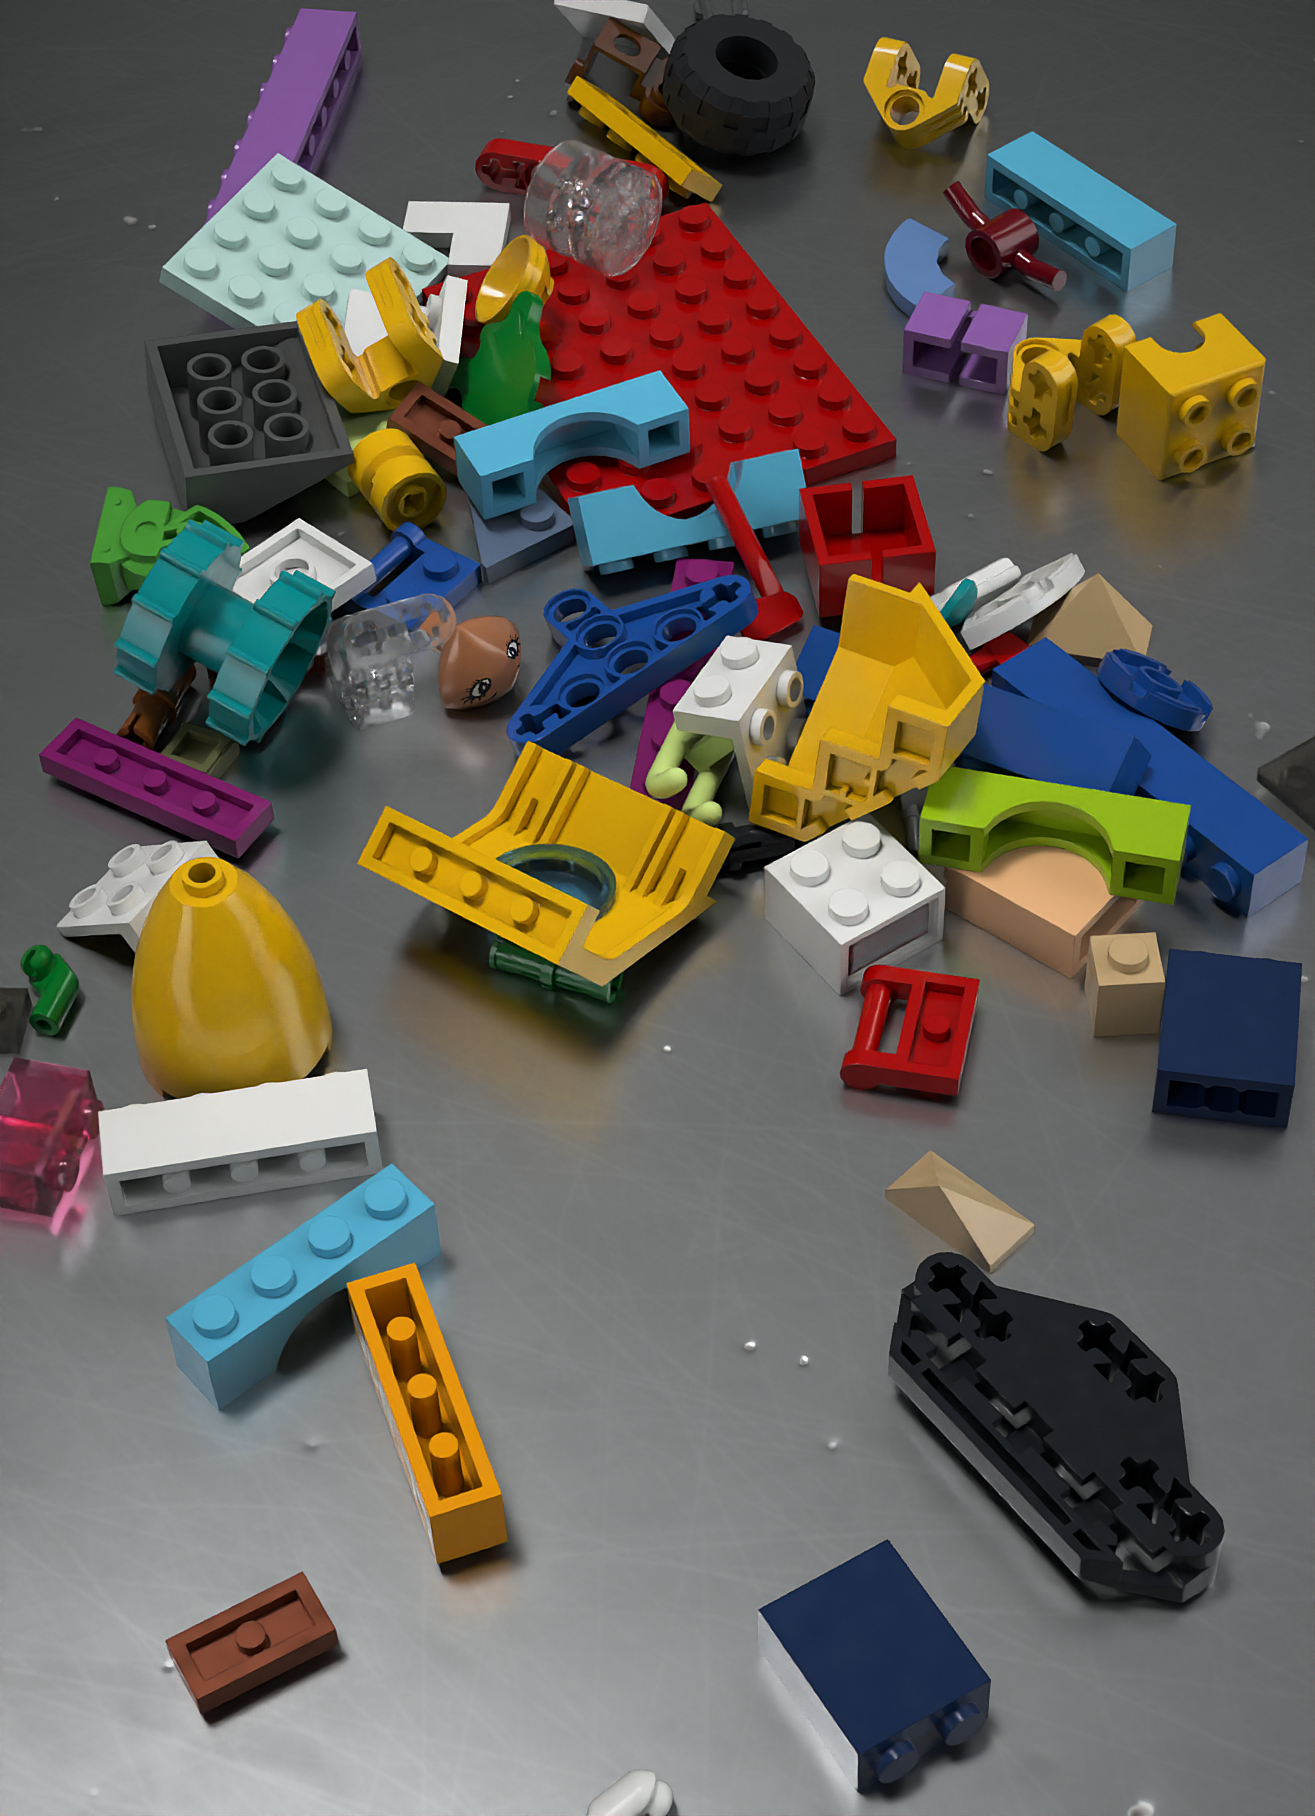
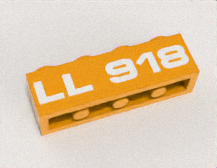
[346,1262,508,1564]

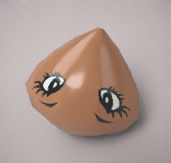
[419,610,521,710]

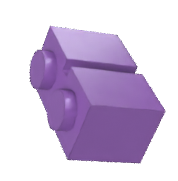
[902,292,1028,396]

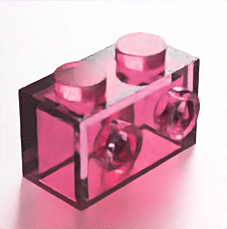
[0,1057,104,1217]

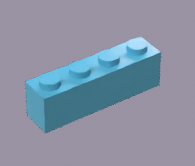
[985,131,1177,292]

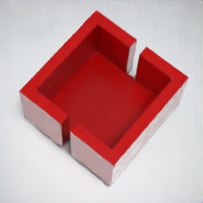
[799,475,936,618]

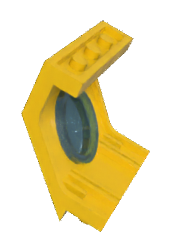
[357,741,736,987]

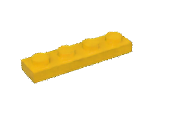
[567,75,723,203]

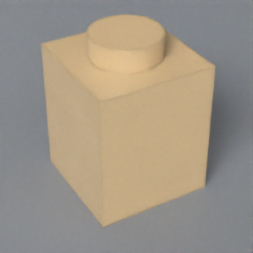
[1085,932,1165,1037]

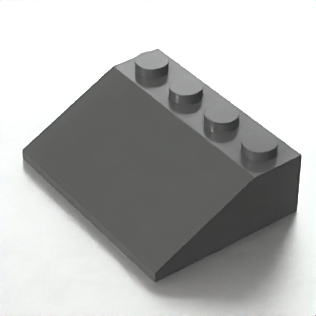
[144,321,354,524]

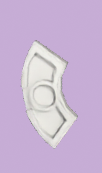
[961,553,1085,650]

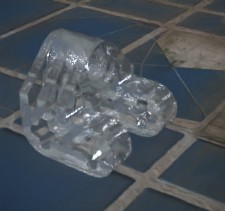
[320,594,456,732]

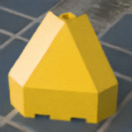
[748,574,985,842]

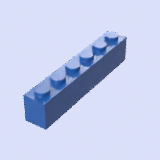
[796,625,1152,796]
[991,637,1309,918]

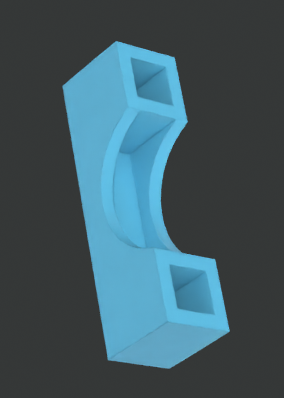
[454,370,690,520]
[567,449,806,575]
[165,1163,442,1411]

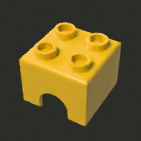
[1116,313,1266,480]

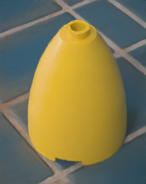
[131,857,333,1099]

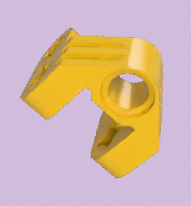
[863,37,990,149]
[296,257,444,414]
[1007,314,1137,451]

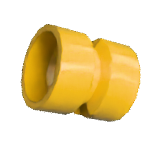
[348,429,447,531]

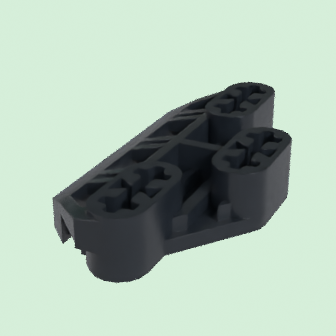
[888,1252,1225,1603]

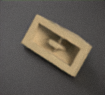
[1027,573,1153,667]
[885,1150,1035,1274]

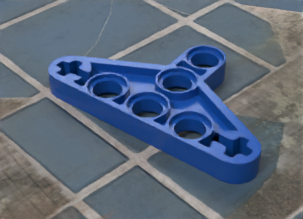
[506,575,758,758]

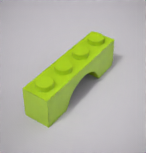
[918,766,1191,905]

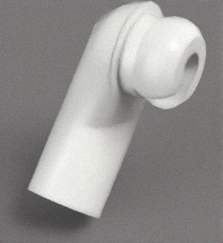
[586,1769,673,1816]

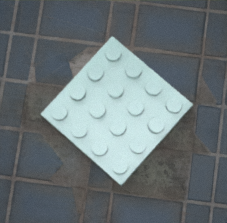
[159,153,449,329]

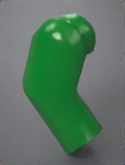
[20,945,79,1036]

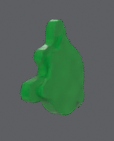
[449,291,551,425]

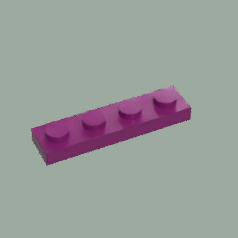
[39,717,274,858]

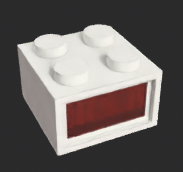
[764,813,946,996]

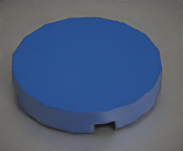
[1096,648,1213,731]

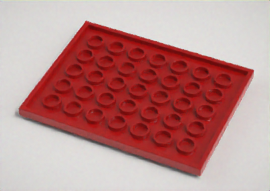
[422,202,897,520]

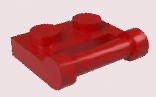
[839,965,980,1096]

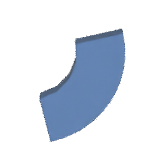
[884,218,955,317]

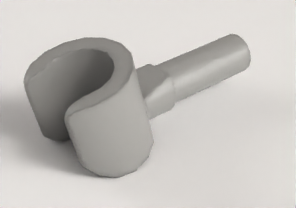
[895,786,929,858]

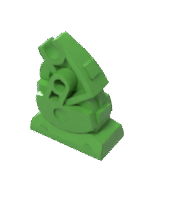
[90,487,250,606]

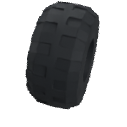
[662,14,815,156]

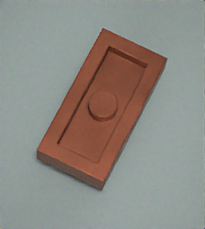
[386,381,488,476]
[165,1571,339,1715]

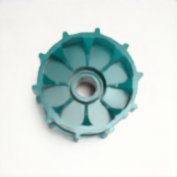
[113,519,336,746]

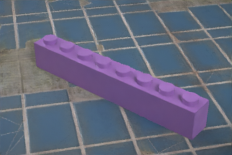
[195,8,362,234]

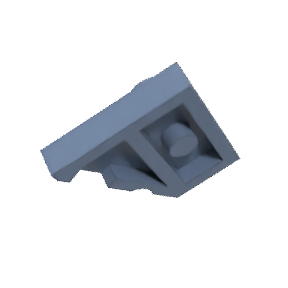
[468,487,576,585]

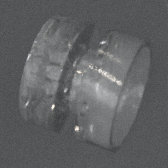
[523,139,663,277]

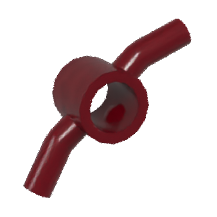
[942,181,1067,291]

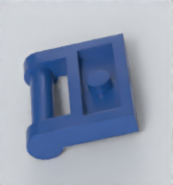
[337,522,482,646]

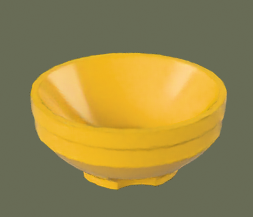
[475,234,554,326]

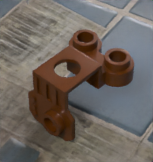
[564,17,675,126]

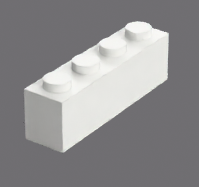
[98,1069,383,1216]

